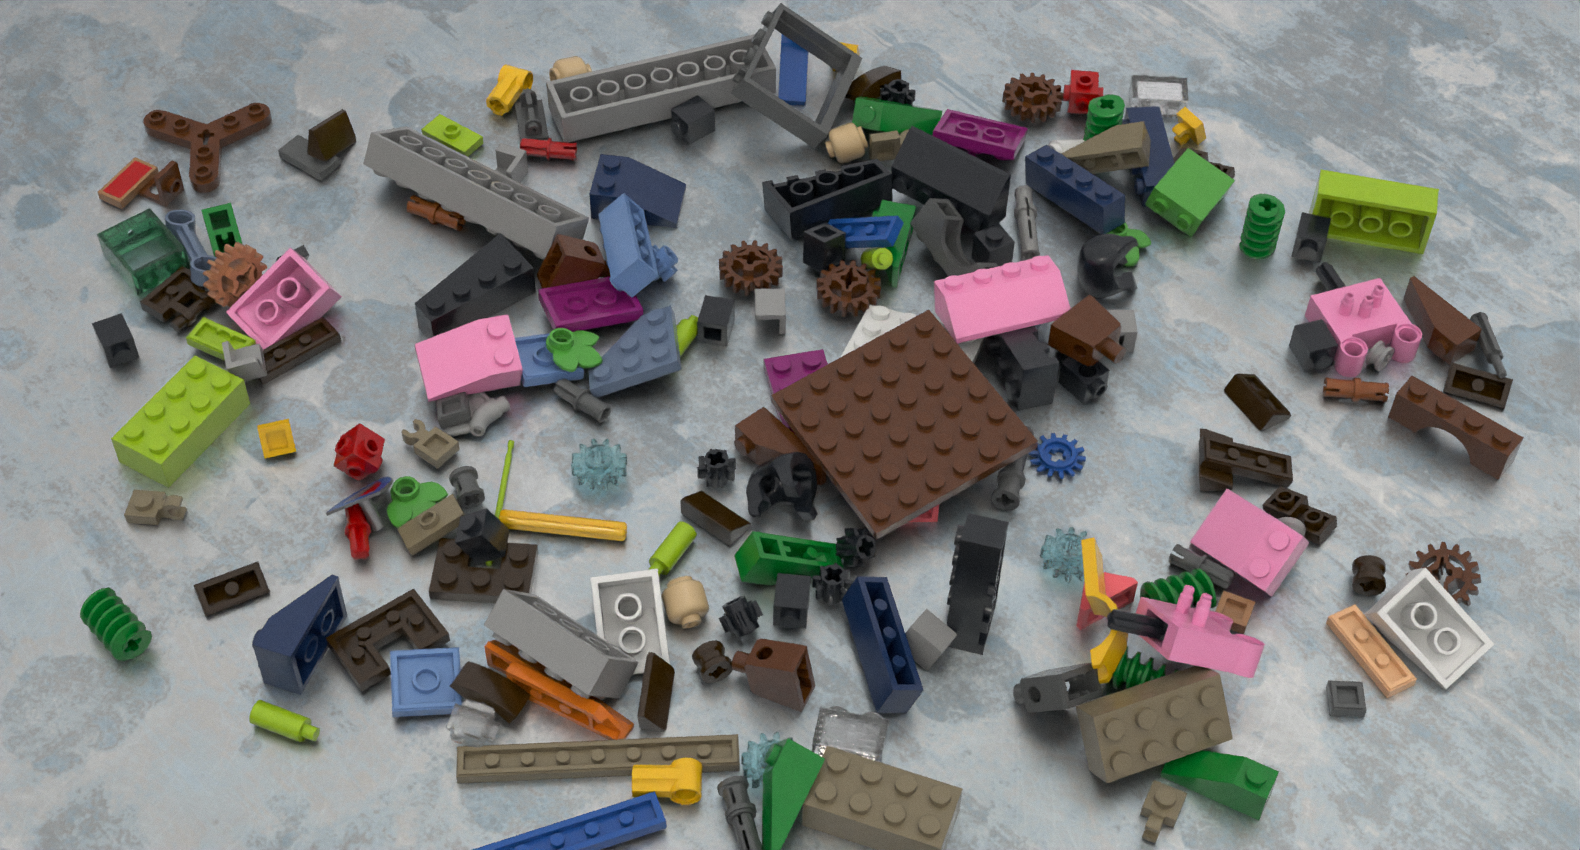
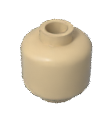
[549,56,592,81]
[825,122,868,164]
[662,576,710,629]

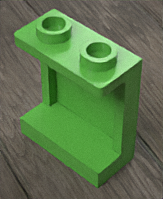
[1145,148,1235,237]

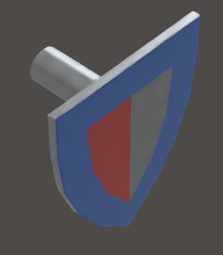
[326,477,393,532]

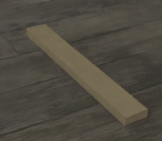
[456,734,740,783]

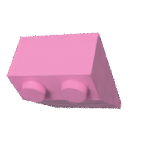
[226,248,342,350]
[415,314,523,402]
[1190,489,1309,597]

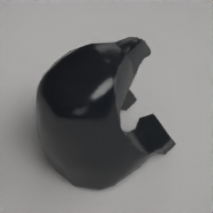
[1077,234,1138,298]
[746,452,818,521]

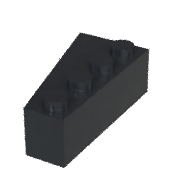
[762,159,893,240]
[414,233,536,339]
[985,326,1059,411]
[947,513,1009,655]

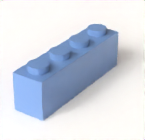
[598,193,659,298]

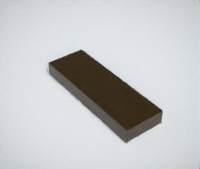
[257,317,341,385]
[1199,435,1293,487]

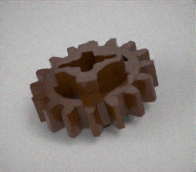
[1002,73,1063,123]
[719,240,783,296]
[816,260,881,317]
[1406,542,1481,606]

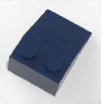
[589,154,686,228]
[252,574,347,695]

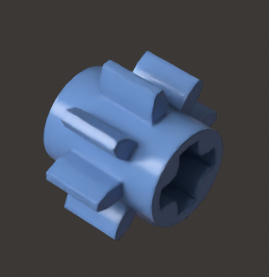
[652,245,678,282]

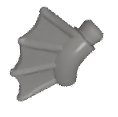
[443,392,510,437]

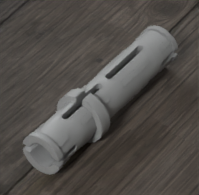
[1014,185,1040,261]

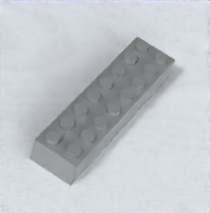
[546,34,776,143]
[363,126,589,259]

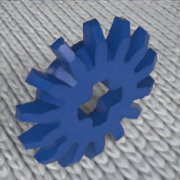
[1029,433,1086,479]

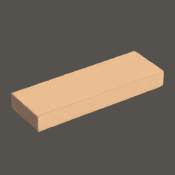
[1326,604,1417,698]

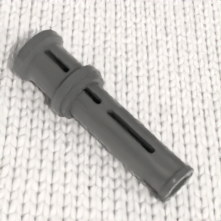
[991,426,1034,511]
[717,776,763,850]

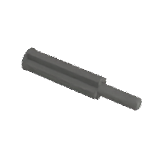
[1470,312,1507,379]

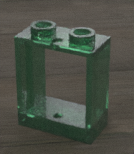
[97,208,190,295]

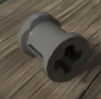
[449,466,485,509]

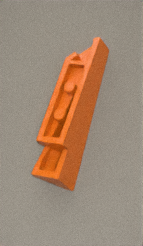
[484,640,634,740]

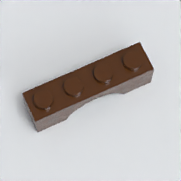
[1388,376,1524,480]

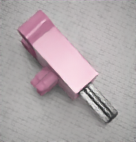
[1305,262,1422,377]
[1107,585,1265,678]

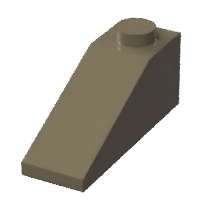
[1061,121,1151,174]

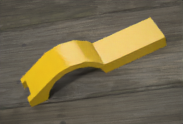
[1081,537,1128,684]

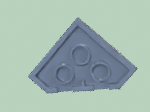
[588,305,682,398]

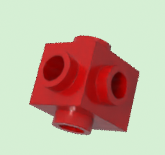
[1063,70,1104,114]
[333,423,385,481]

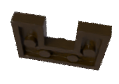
[429,538,539,604]
[325,589,450,692]

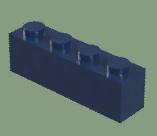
[1121,106,1175,207]
[1025,145,1125,234]
[842,576,924,713]

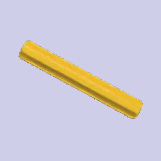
[499,509,627,541]

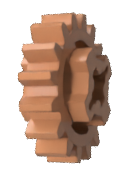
[203,242,267,307]

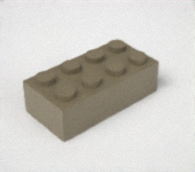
[1076,666,1233,783]
[802,745,963,850]

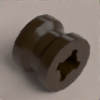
[1352,555,1386,596]
[692,640,732,683]

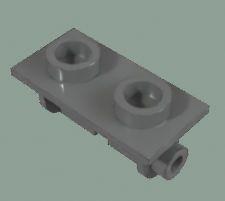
[515,88,549,140]

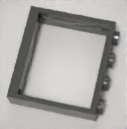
[731,3,863,149]

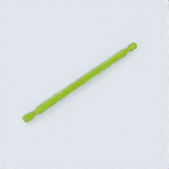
[486,440,514,566]

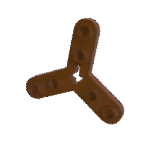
[143,103,272,193]

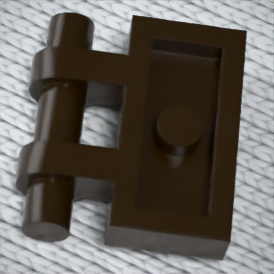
[140,266,216,332]

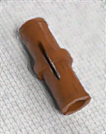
[407,195,466,231]
[1323,377,1389,402]

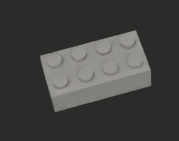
[484,589,639,700]

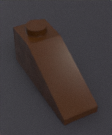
[1403,276,1482,365]
[734,407,826,486]

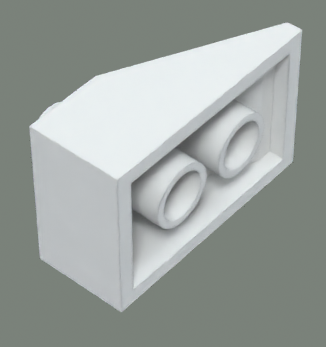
[1365,568,1494,690]
[590,569,670,675]

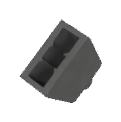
[1013,662,1103,713]

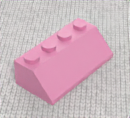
[934,255,1071,344]

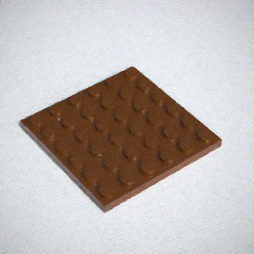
[771,309,1038,540]

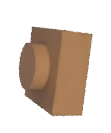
[1215,590,1255,634]

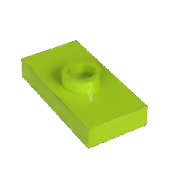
[421,114,484,157]
[186,317,256,361]

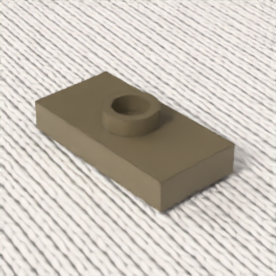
[397,494,465,556]

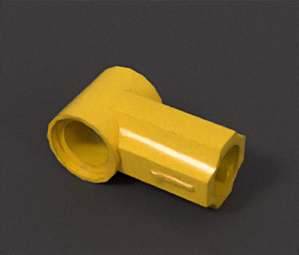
[486,64,533,116]
[632,758,703,805]

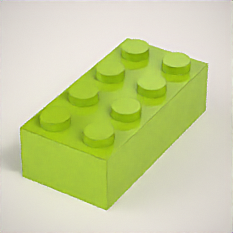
[1309,169,1439,254]
[111,356,250,488]

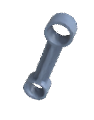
[165,210,217,287]

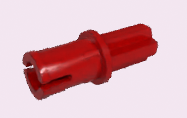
[520,138,577,161]
[345,503,371,560]

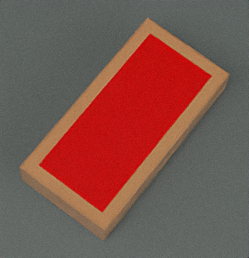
[98,157,159,209]

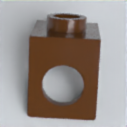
[139,160,185,207]

